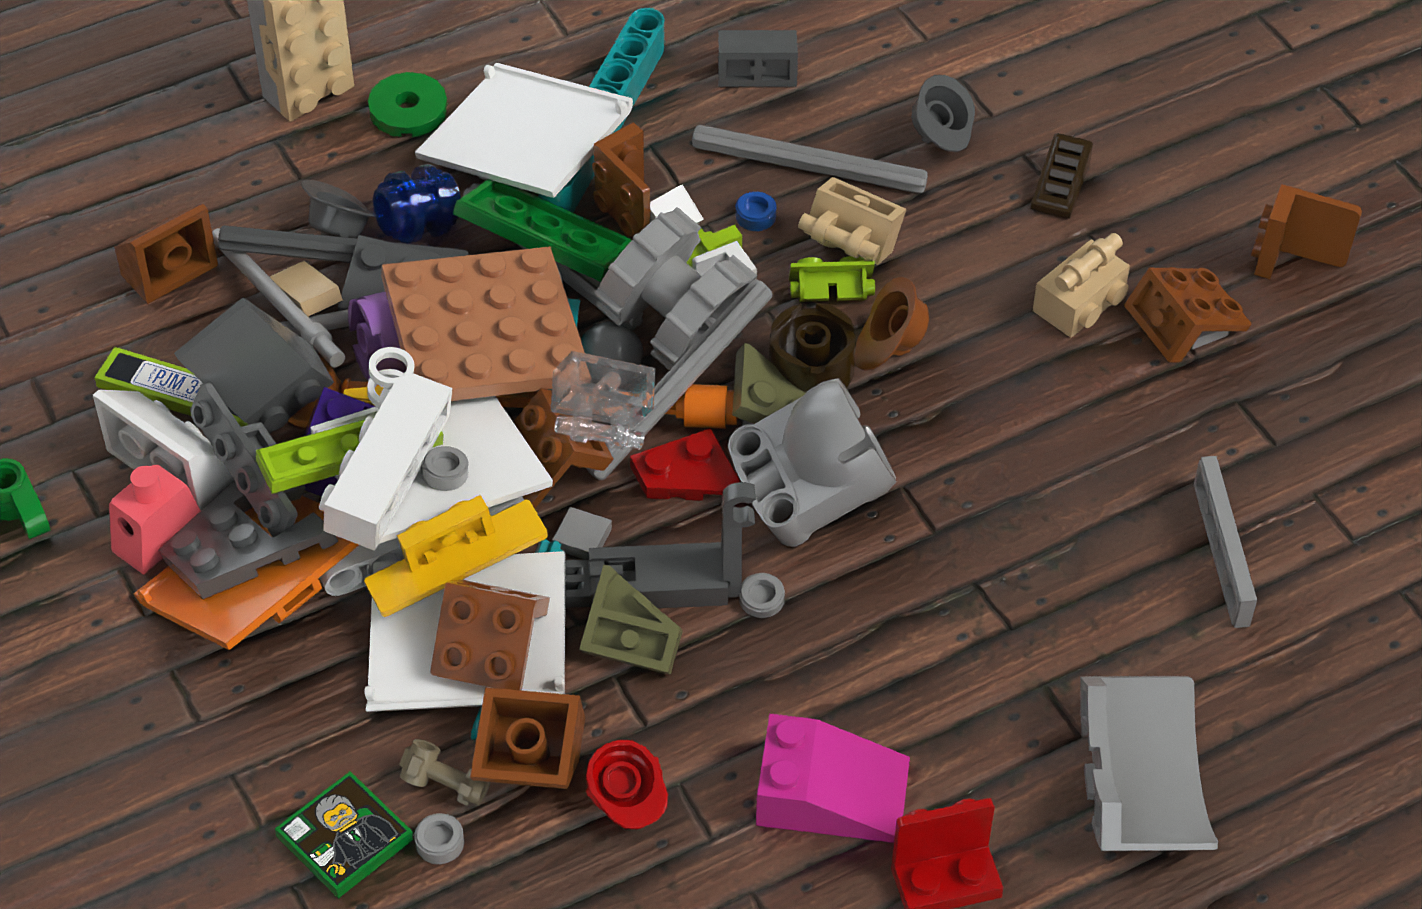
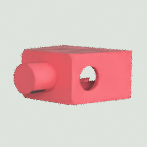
[109,465,201,575]

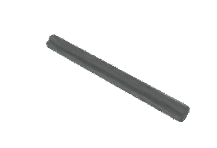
[218,225,468,263]

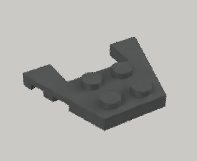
[159,480,338,599]

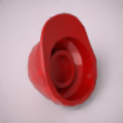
[585,740,668,829]

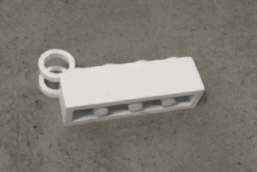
[319,347,452,551]

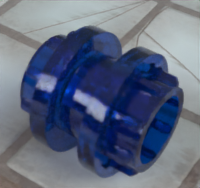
[373,164,461,244]

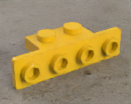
[364,495,548,617]

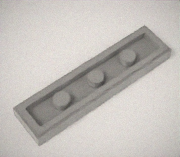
[1194,456,1257,628]

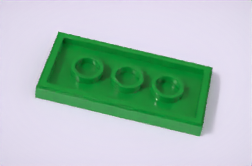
[453,179,632,282]

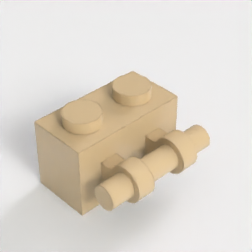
[798,177,907,265]
[1033,233,1130,338]

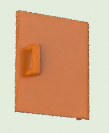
[133,496,359,650]

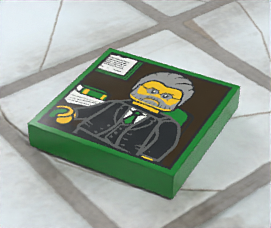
[275,771,414,899]

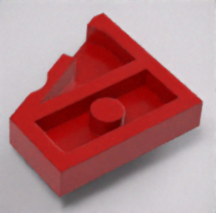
[630,428,740,501]

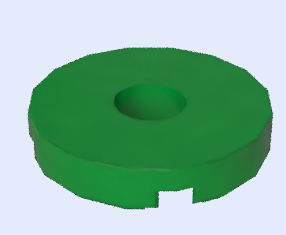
[368,72,448,137]

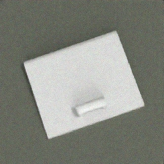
[415,63,633,198]
[310,396,553,544]
[364,551,565,712]

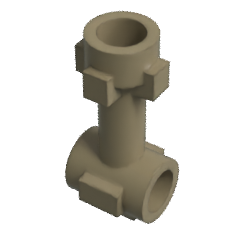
[399,739,491,806]

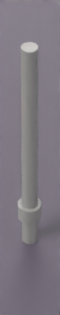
[212,228,345,367]

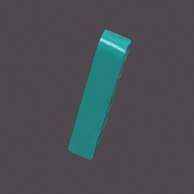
[538,8,665,213]

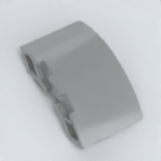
[1080,676,1218,851]

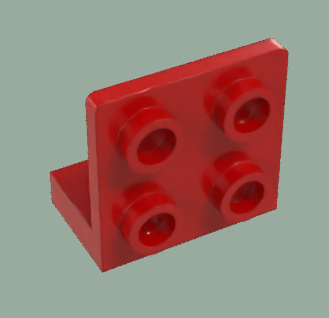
[891,798,1003,909]

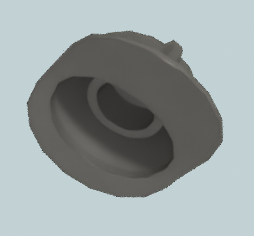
[911,75,975,152]
[301,180,377,239]

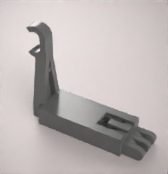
[565,482,756,608]

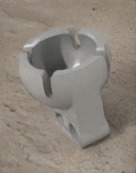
[728,378,897,547]

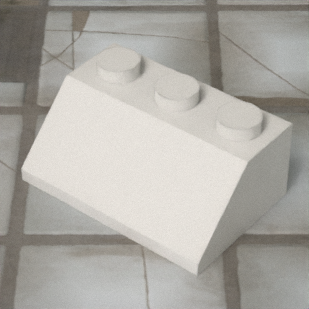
[93,390,234,510]

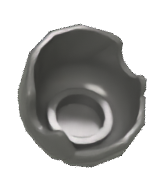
[581,321,644,385]

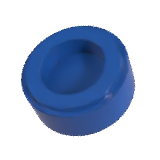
[735,192,777,231]

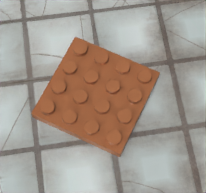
[381,247,591,401]

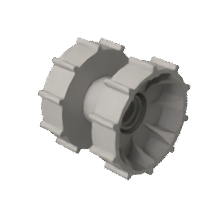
[594,207,758,370]

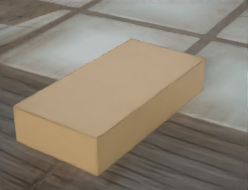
[270,261,343,317]

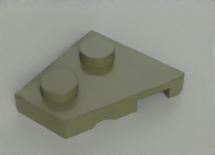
[732,343,806,424]

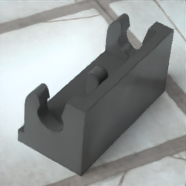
[718,30,798,87]

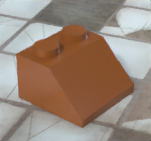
[114,204,218,304]
[470,687,585,789]

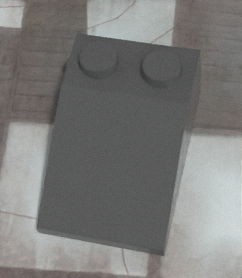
[174,297,334,434]

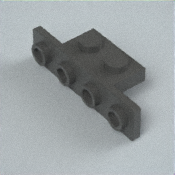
[190,382,306,537]

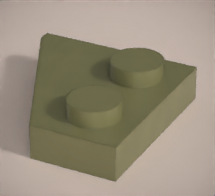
[579,565,683,675]

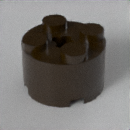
[769,303,856,392]

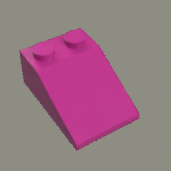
[756,714,910,843]

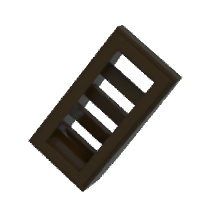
[1031,133,1093,219]

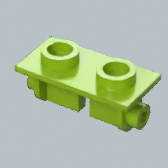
[789,256,875,302]

